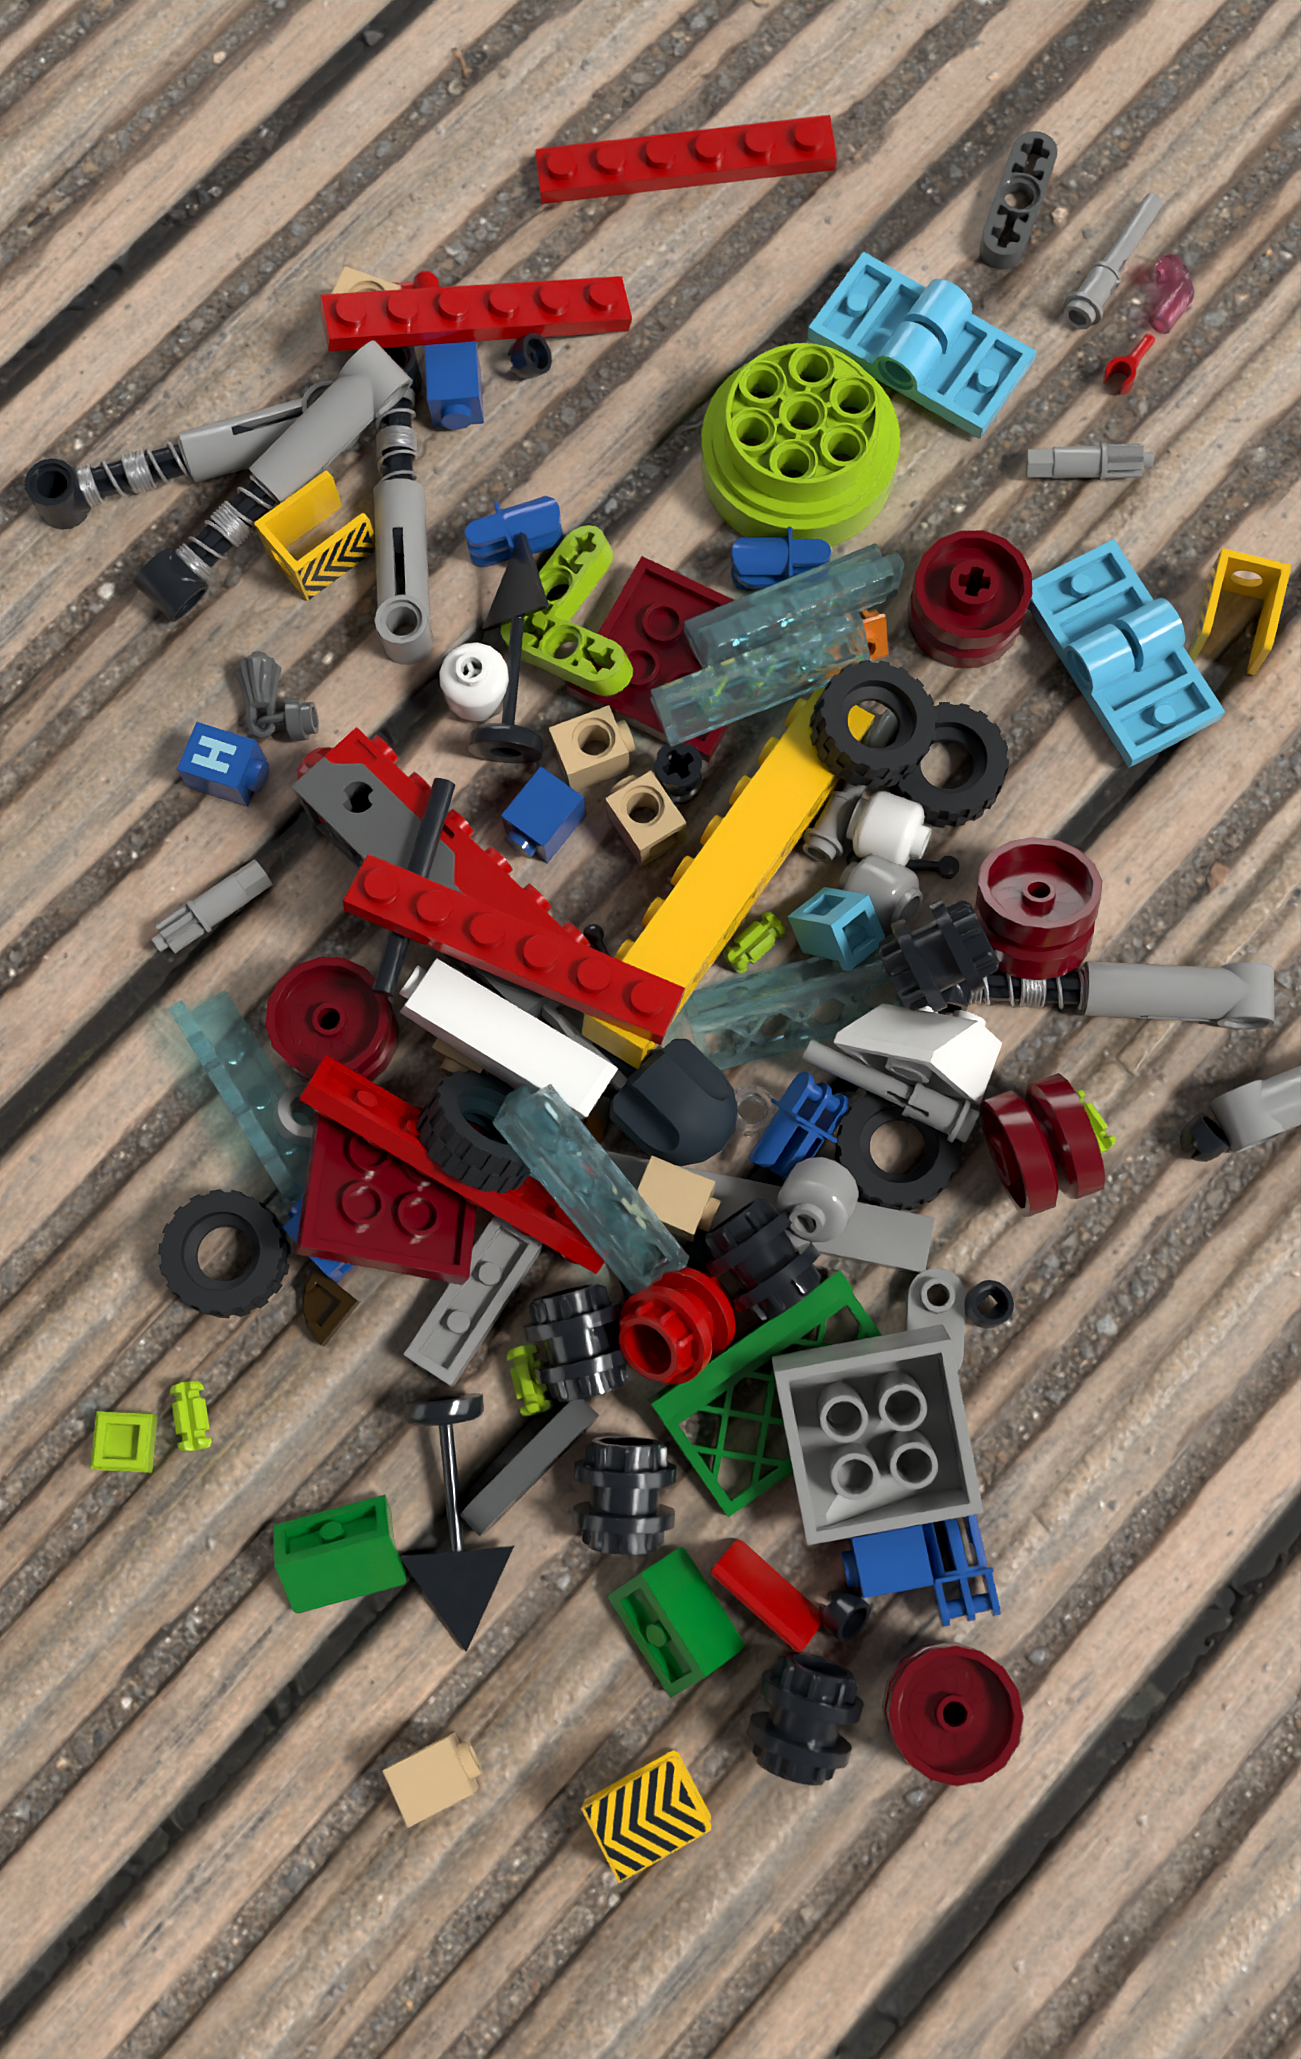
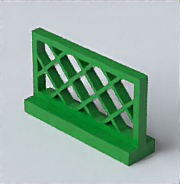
[647,1269,882,1518]

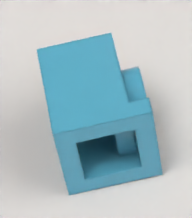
[787,887,886,971]

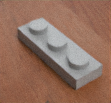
[403,1215,545,1387]

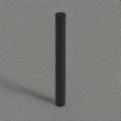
[371,778,456,997]

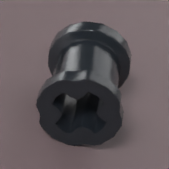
[654,741,702,805]

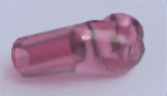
[1148,254,1195,334]

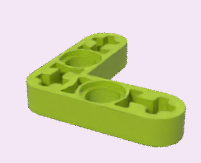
[501,525,633,696]

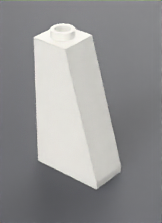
[399,958,618,1124]

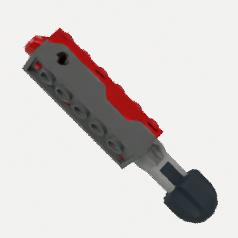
[292,727,738,1166]

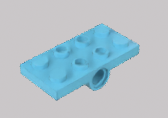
[807,252,1037,439]
[1028,539,1225,768]

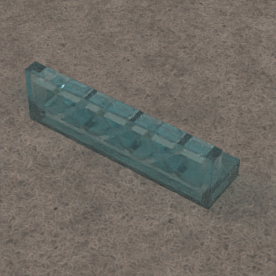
[684,543,905,675]
[650,609,871,747]
[683,936,905,1070]
[167,990,310,1204]
[493,1084,689,1294]

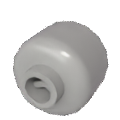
[838,854,923,934]
[776,1157,859,1242]

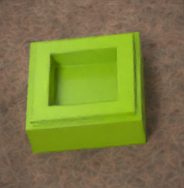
[90,1411,158,1473]

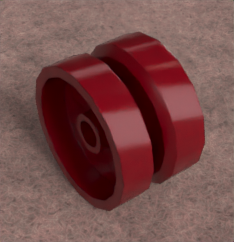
[908,530,1033,668]
[974,837,1103,980]
[265,957,399,1084]
[980,1073,1106,1217]
[882,1641,1024,1786]

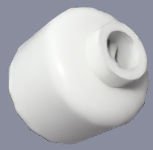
[439,643,509,722]
[846,791,932,866]

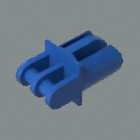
[465,496,563,568]
[731,527,831,599]
[748,1071,849,1181]
[920,1514,1001,1627]

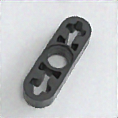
[979,131,1058,270]
[460,1399,600,1537]

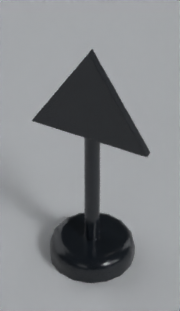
[468,532,549,763]
[400,1393,515,1652]

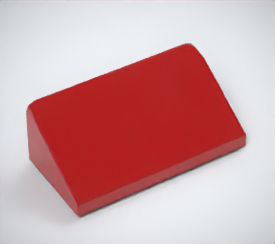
[711,1539,822,1652]

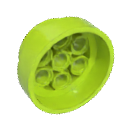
[701,343,900,547]

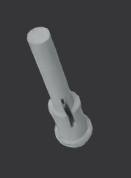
[1064,193,1163,329]
[803,709,899,863]
[802,1039,979,1143]

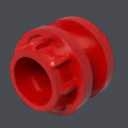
[619,1266,736,1384]

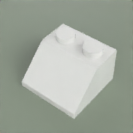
[834,1003,1002,1105]

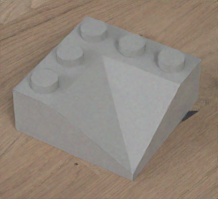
[771,1324,984,1545]

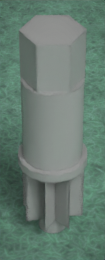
[1025,443,1154,480]
[151,859,273,953]

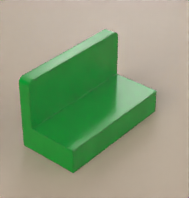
[273,1494,406,1614]
[607,1547,745,1698]

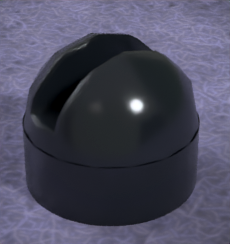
[507,333,552,379]
[1180,1112,1230,1162]
[964,1280,1014,1329]
[819,1588,871,1642]

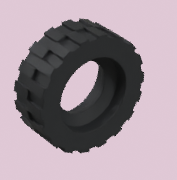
[809,660,938,789]
[890,702,1009,828]
[416,1071,549,1193]
[835,1084,962,1211]
[158,1189,291,1318]

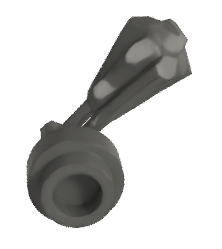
[236,651,319,742]

